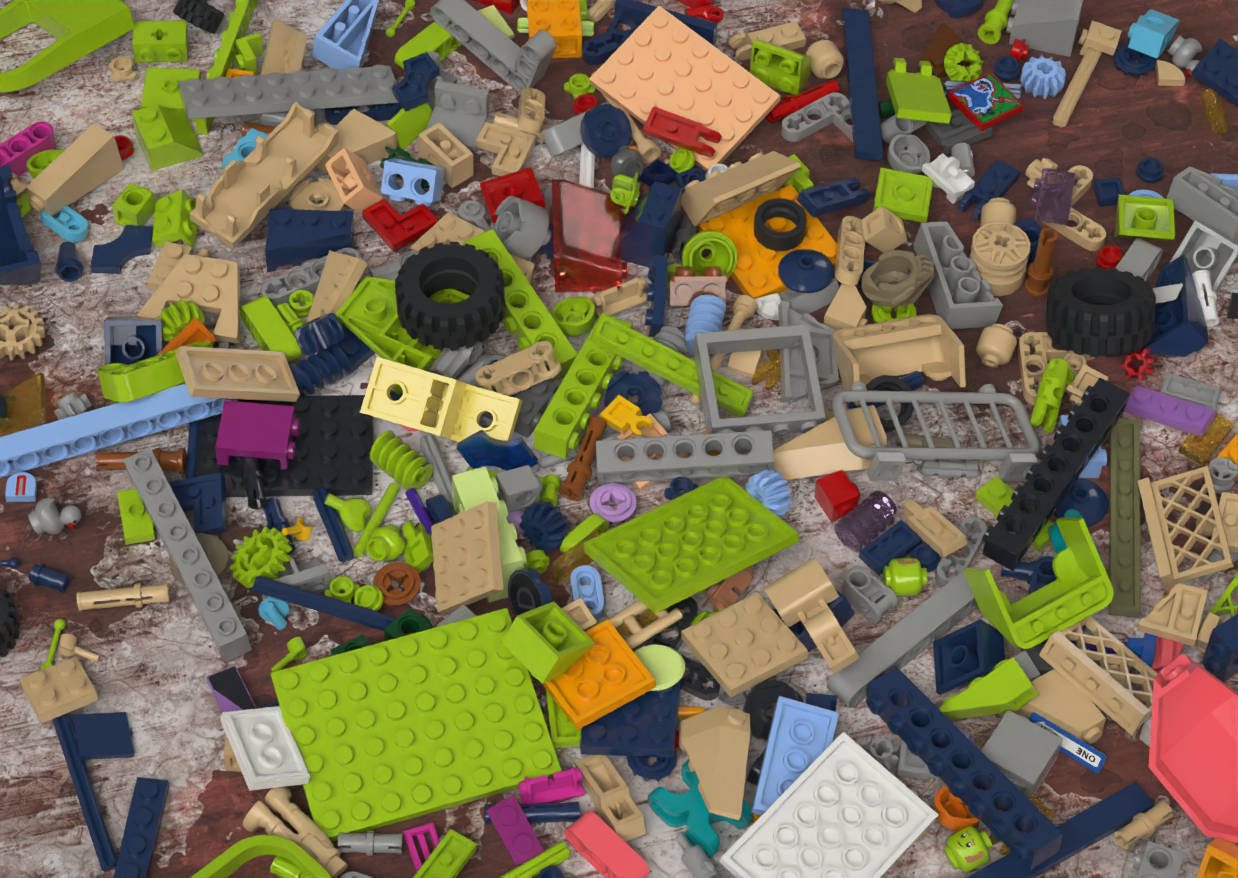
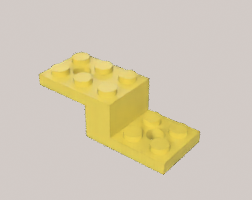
[360,357,523,456]

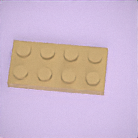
[175,346,300,402]

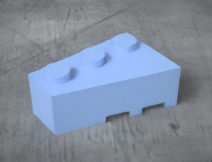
[312,0,379,70]

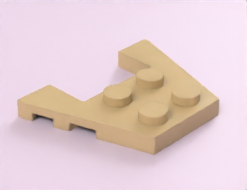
[136,254,240,344]

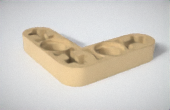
[1036,165,1106,251]
[1018,332,1096,405]

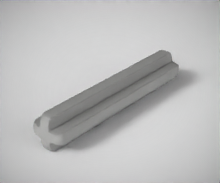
[420,434,453,508]

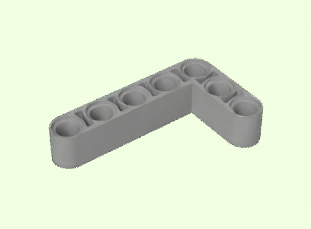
[430,0,556,93]

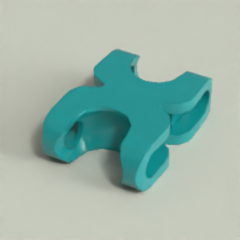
[648,759,753,858]

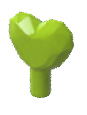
[324,493,372,532]

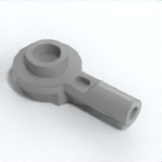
[458,200,490,232]

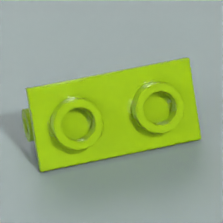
[610,172,641,214]

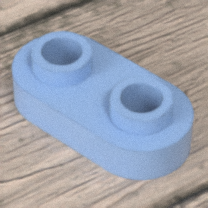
[570,565,604,620]

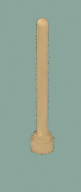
[591,71,661,164]
[690,295,758,404]

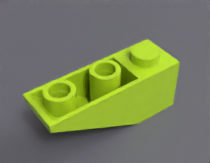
[938,657,1040,721]

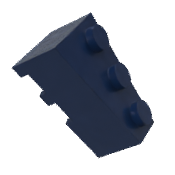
[265,209,354,273]

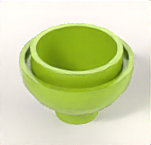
[682,230,737,276]

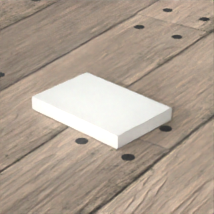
[220,706,311,791]

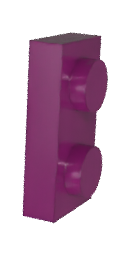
[485,795,544,866]

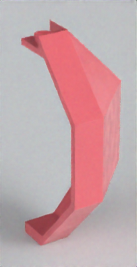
[1148,653,1238,843]

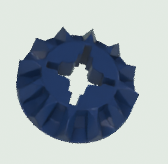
[1113,43,1156,78]
[627,750,677,782]

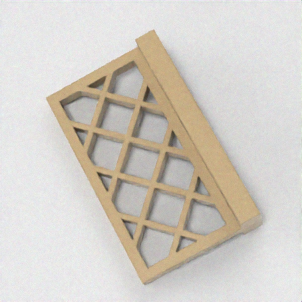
[1138,466,1234,592]
[1039,616,1157,735]

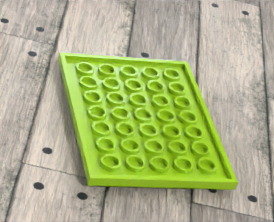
[270,608,562,842]

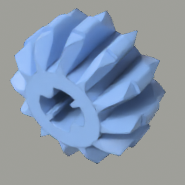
[1020,54,1066,99]
[746,469,793,517]

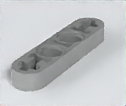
[260,248,360,308]

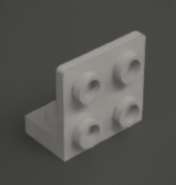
[426,80,489,151]

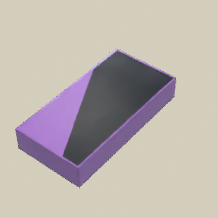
[207,666,257,712]

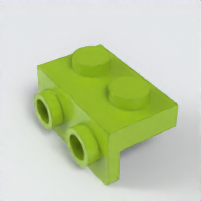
[152,189,197,248]

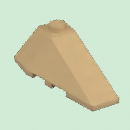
[773,405,888,480]
[679,706,750,820]

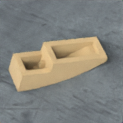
[575,755,646,842]

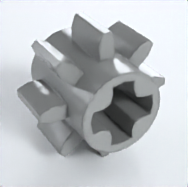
[54,390,92,420]
[862,737,899,771]

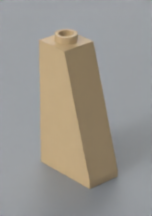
[26,123,124,216]

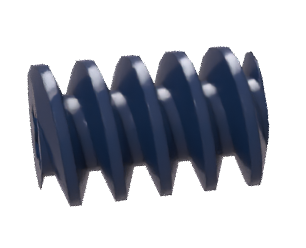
[289,344,352,398]

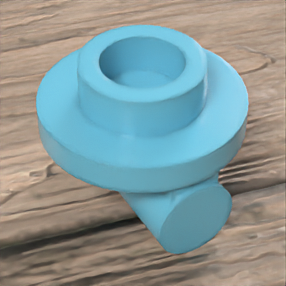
[258,597,289,630]

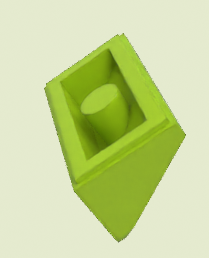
[387,103,432,150]

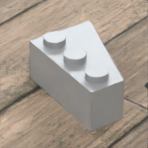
[1166,166,1238,242]

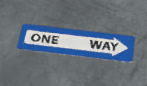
[1029,712,1106,774]

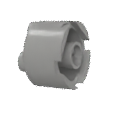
[489,196,551,261]

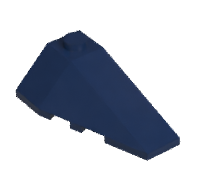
[1142,254,1208,357]

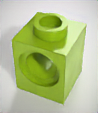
[112,183,155,227]

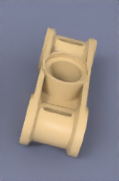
[475,341,561,396]

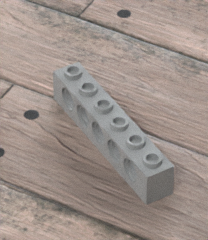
[596,428,774,485]

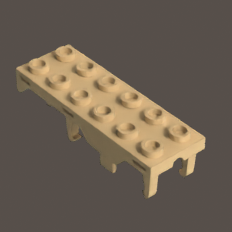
[190,102,338,249]

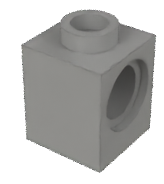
[496,465,542,513]

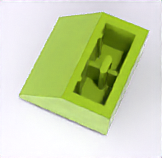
[750,39,812,95]

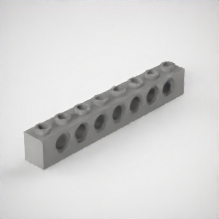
[123,448,252,663]

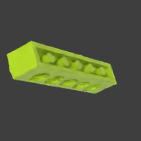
[463,229,578,382]
[534,313,633,460]

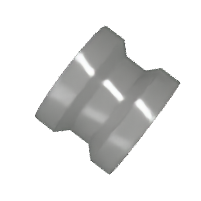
[1205,457,1238,494]

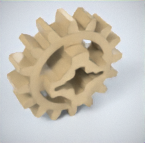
[0,304,46,360]

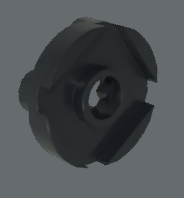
[743,680,804,742]

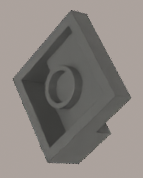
[482,380,558,438]

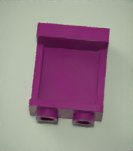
[215,401,300,470]

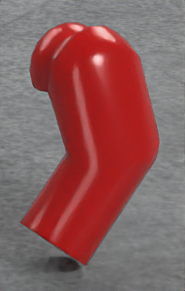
[684,3,724,23]

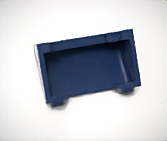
[0,165,41,285]

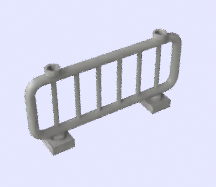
[832,382,1040,481]

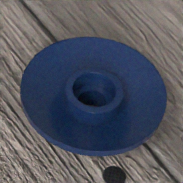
[778,249,834,293]
[1054,478,1108,527]

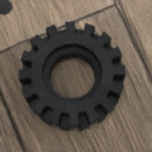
[173,0,225,34]

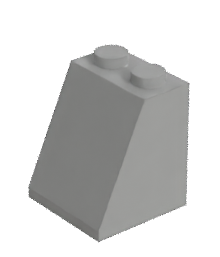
[1006,0,1084,57]

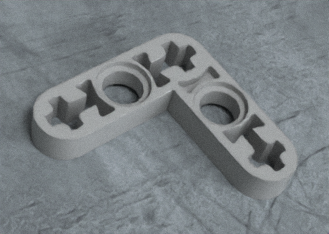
[781,93,853,142]

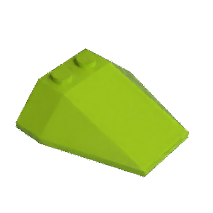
[335,276,470,372]

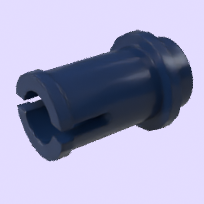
[29,563,70,593]

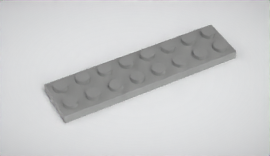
[179,65,399,119]

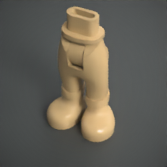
[243,787,348,878]

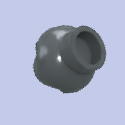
[610,145,643,179]

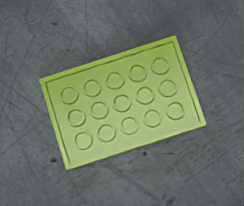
[583,477,799,614]

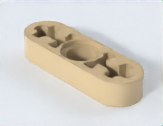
[517,87,545,133]

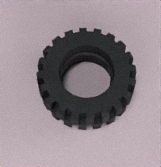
[395,242,506,351]
[1046,267,1156,358]

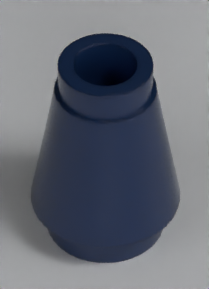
[55,242,83,282]

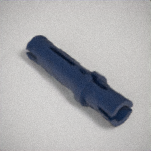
[484,801,580,825]

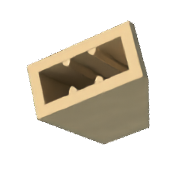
[316,109,397,173]
[1013,669,1106,744]

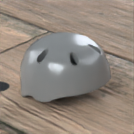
[887,133,930,174]

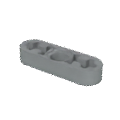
[935,517,987,588]

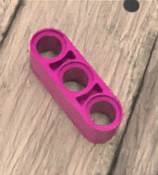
[0,121,56,176]

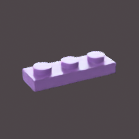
[1124,385,1215,437]

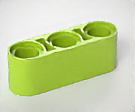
[394,21,462,70]
[239,295,302,362]

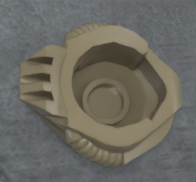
[862,250,934,308]

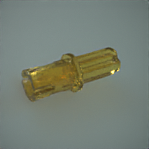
[1200,89,1228,135]

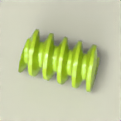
[370,430,434,490]

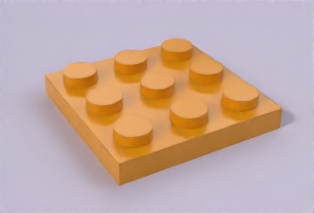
[542,619,656,730]

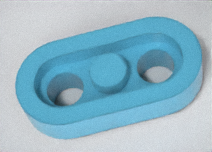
[41,205,88,242]

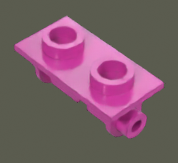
[518,766,585,804]

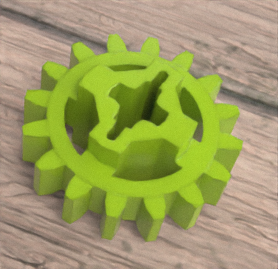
[230,527,292,589]

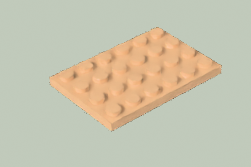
[589,6,781,172]

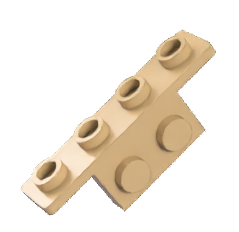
[261,19,307,75]

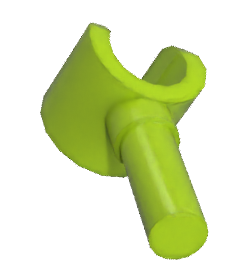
[270,637,307,672]

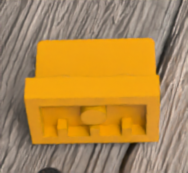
[527,0,582,58]

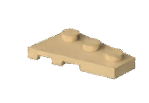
[306,251,368,323]

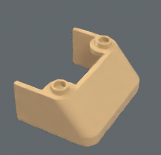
[832,314,966,406]

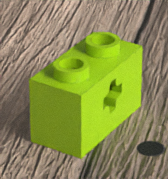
[132,20,189,63]

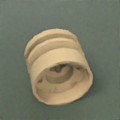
[969,221,1030,296]

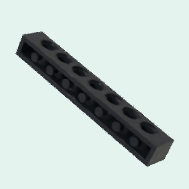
[982,378,1130,571]

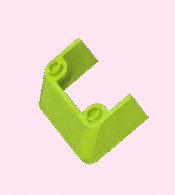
[963,518,1114,649]

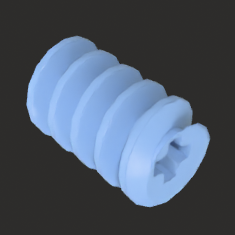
[684,295,726,356]

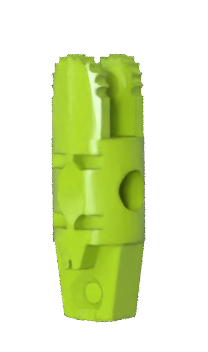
[1030,358,1068,433]

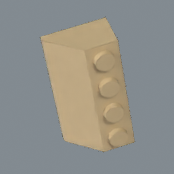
[681,151,801,227]

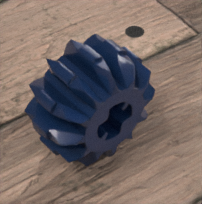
[294,313,345,355]
[519,500,571,552]

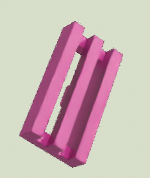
[403,822,440,873]

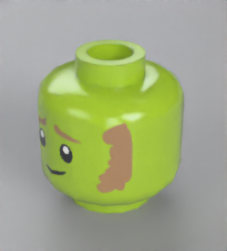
[883,558,928,597]
[943,825,993,873]

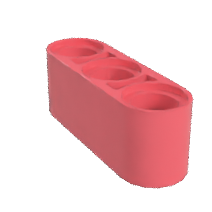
[564,811,650,878]

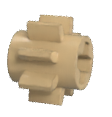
[1025,158,1059,192]

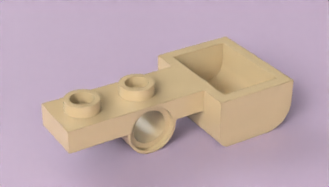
[764,557,860,674]

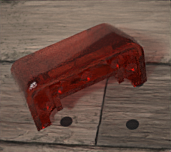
[552,179,627,293]

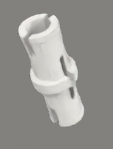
[1192,270,1219,327]

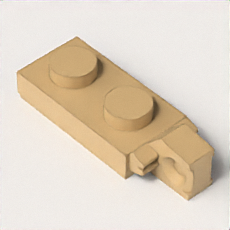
[902,498,967,558]

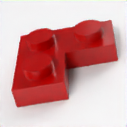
[362,199,439,252]

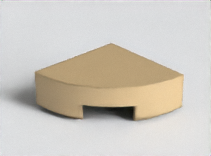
[1155,60,1185,86]

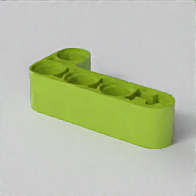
[97,340,213,403]

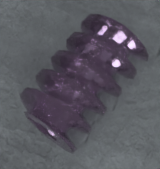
[834,491,897,553]

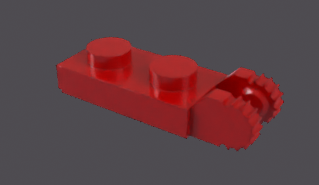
[642,107,722,157]

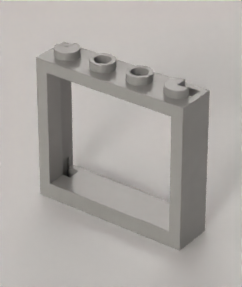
[692,324,826,436]

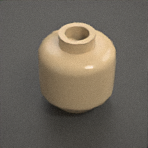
[806,40,844,79]
[980,198,1017,227]
[976,323,1017,368]

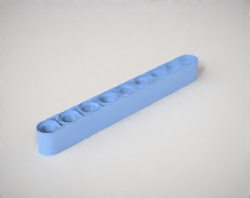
[0,383,238,478]

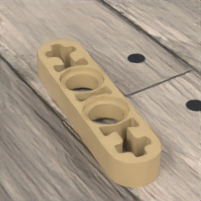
[835,216,865,286]

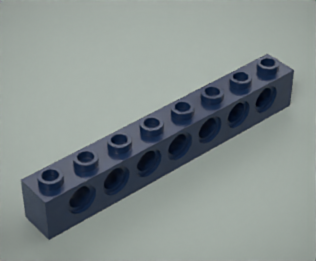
[866,667,1063,870]

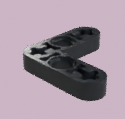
[645,597,720,701]

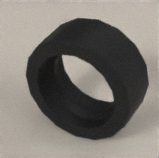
[754,198,807,251]
[857,375,914,433]

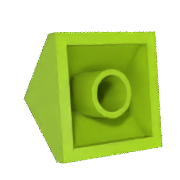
[1114,194,1175,242]

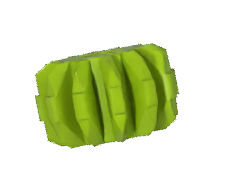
[157,299,206,343]

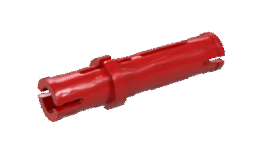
[765,79,840,123]

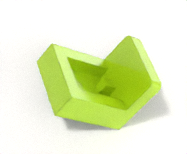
[235,33,263,76]

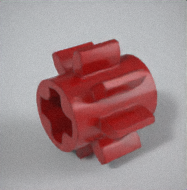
[1120,348,1158,381]

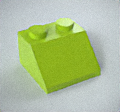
[132,104,203,171]
[501,601,595,684]

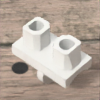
[922,154,975,204]

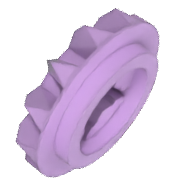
[590,483,637,525]

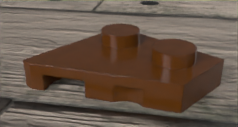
[918,23,971,79]

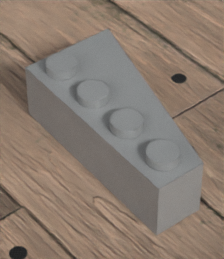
[913,221,1003,329]

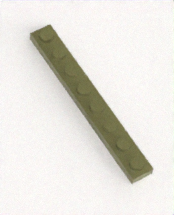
[1109,418,1141,618]

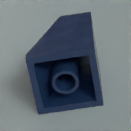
[610,181,682,268]

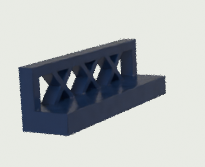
[607,0,717,46]

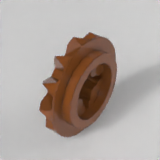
[373,562,421,607]

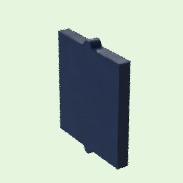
[72,712,134,760]

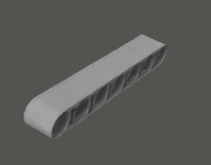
[827,567,978,708]

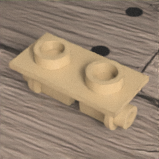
[589,276,648,317]

